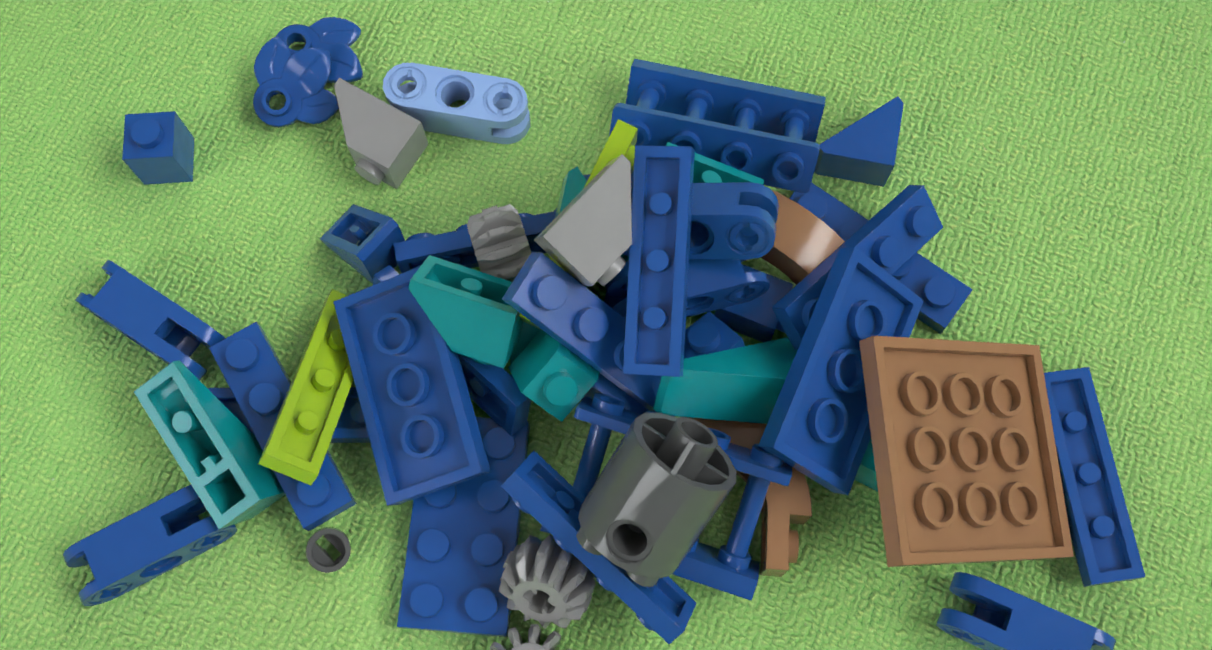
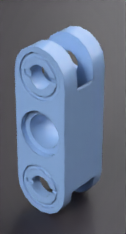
[383,63,530,144]

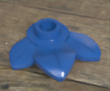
[276,17,363,88]
[253,37,339,128]

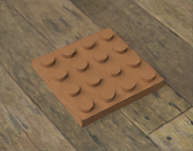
[859,336,1074,567]

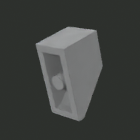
[334,78,428,189]
[534,154,632,286]

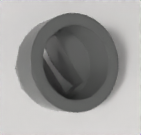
[306,527,351,573]

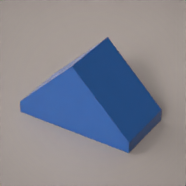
[814,96,904,187]
[320,204,405,284]

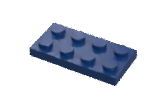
[758,247,924,495]
[333,266,491,506]
[397,417,530,637]

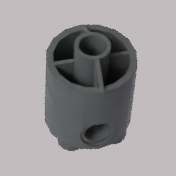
[576,412,736,587]

